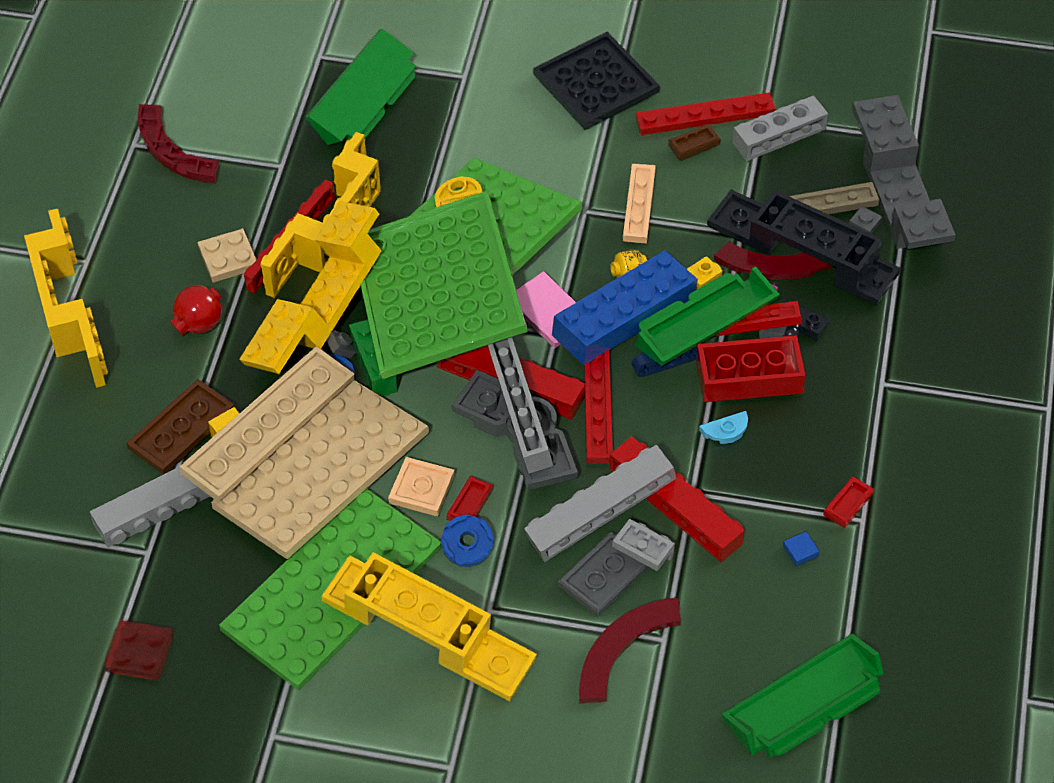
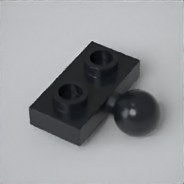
[783,299,830,340]

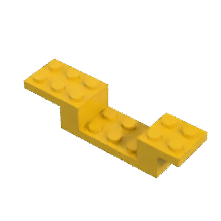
[261,132,381,298]
[239,201,382,374]
[24,208,108,388]
[321,552,537,702]

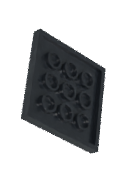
[533,31,660,130]

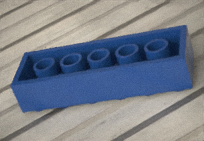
[552,250,698,365]

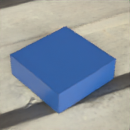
[783,532,820,566]

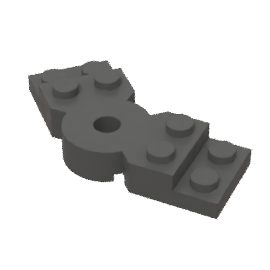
[452,370,578,490]

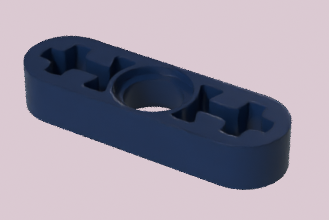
[631,346,697,377]

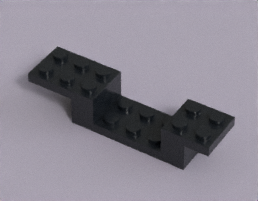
[707,190,900,306]

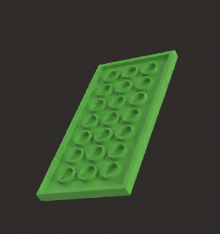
[219,488,442,691]

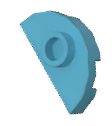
[699,411,748,444]

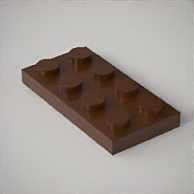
[126,379,234,475]

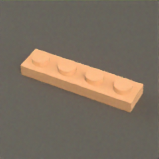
[623,164,655,244]

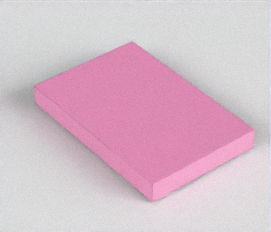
[516,271,576,348]

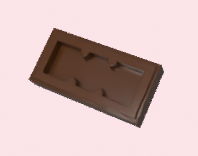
[668,124,720,161]

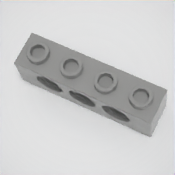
[732,95,828,162]

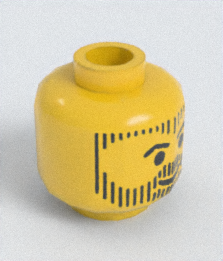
[610,250,647,278]

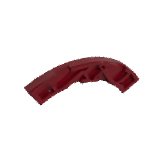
[138,104,220,183]
[714,241,834,280]
[579,598,681,704]

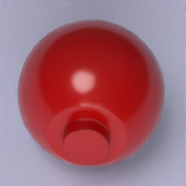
[170,285,222,335]

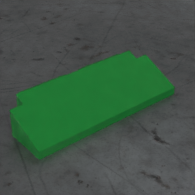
[305,29,416,145]
[635,266,780,366]
[722,633,883,758]

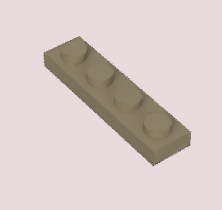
[789,182,879,214]

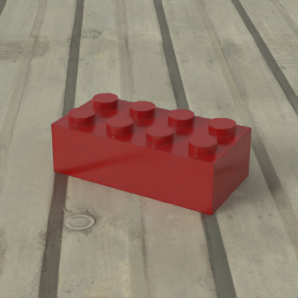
[696,335,806,402]

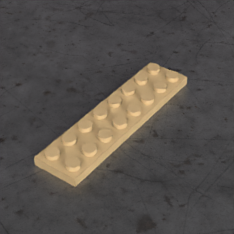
[179,346,355,502]

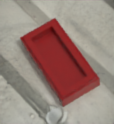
[446,476,493,521]
[823,476,874,528]

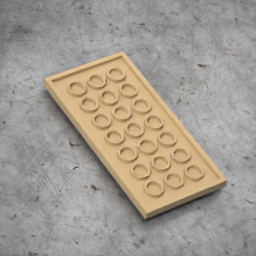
[211,380,429,559]

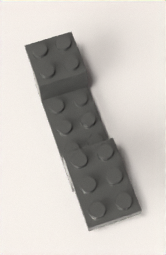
[852,95,956,249]

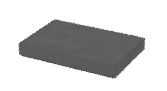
[558,532,650,617]

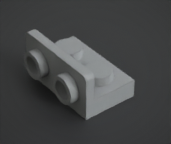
[612,519,675,571]

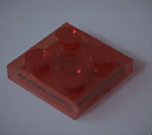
[105,620,173,681]

